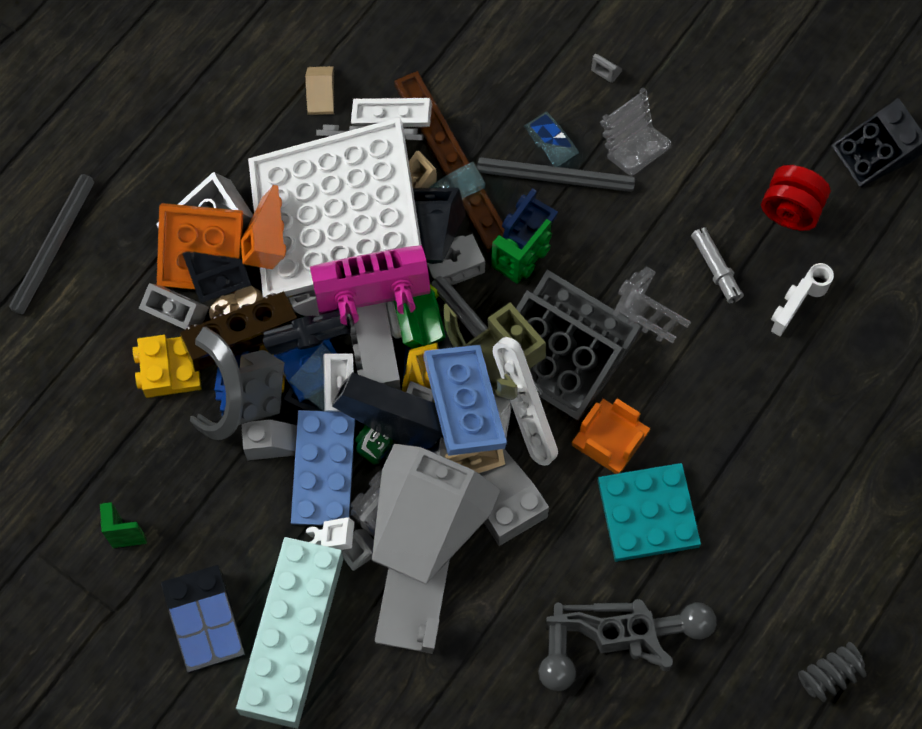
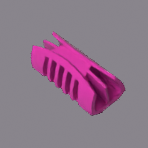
[310,245,430,325]

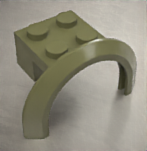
[444,302,546,400]

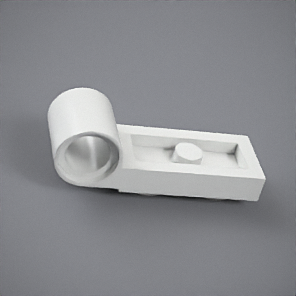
[771,263,834,337]

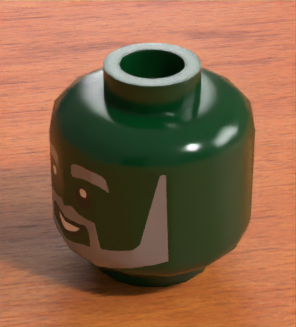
[354,425,395,465]

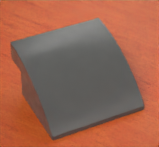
[516,270,643,421]

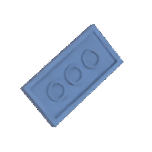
[423,345,507,456]
[291,410,355,526]

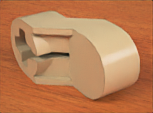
[209,286,263,319]

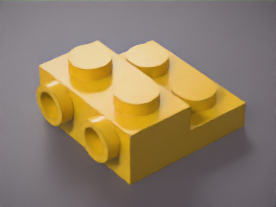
[133,335,202,398]

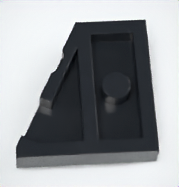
[182,251,254,303]

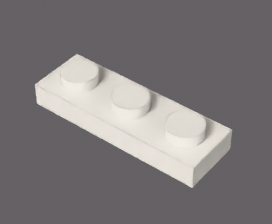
[351,98,432,127]

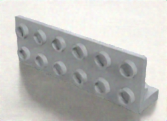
[375,559,450,654]

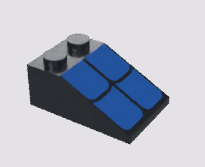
[161,565,245,674]

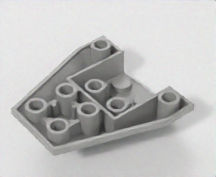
[372,444,501,585]

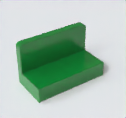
[394,289,445,349]
[100,502,147,548]

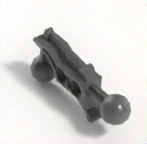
[538,599,717,692]

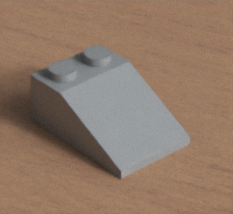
[156,172,253,231]
[479,449,549,546]

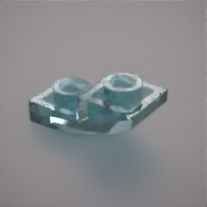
[429,162,485,198]

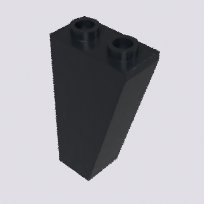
[332,372,444,450]

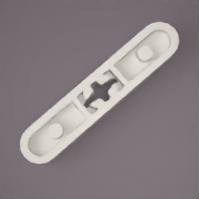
[493,337,558,466]

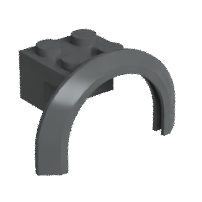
[190,327,284,440]

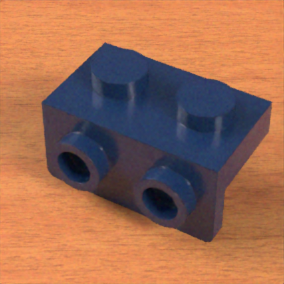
[502,188,558,250]

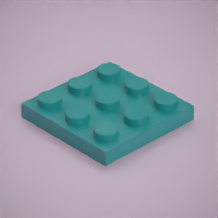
[597,463,701,562]

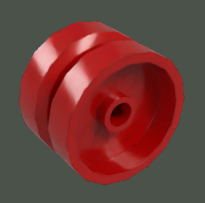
[761,165,831,231]

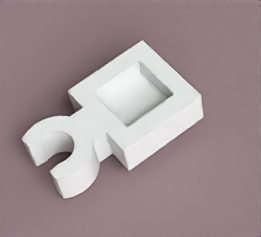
[306,517,354,550]

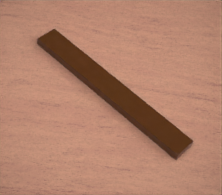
[394,71,505,253]

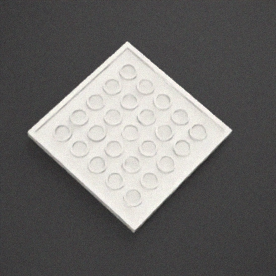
[248,117,421,298]

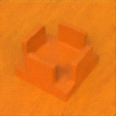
[572,399,650,474]

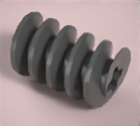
[798,642,867,702]

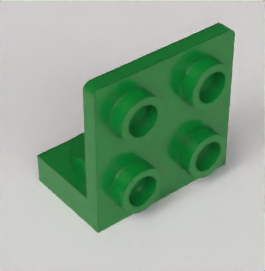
[491,219,552,284]

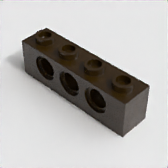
[180,291,297,372]

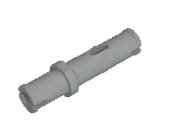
[691,227,744,304]

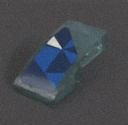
[524,111,579,167]

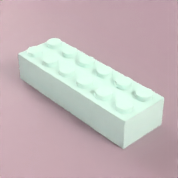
[236,537,343,729]

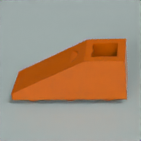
[241,185,286,269]

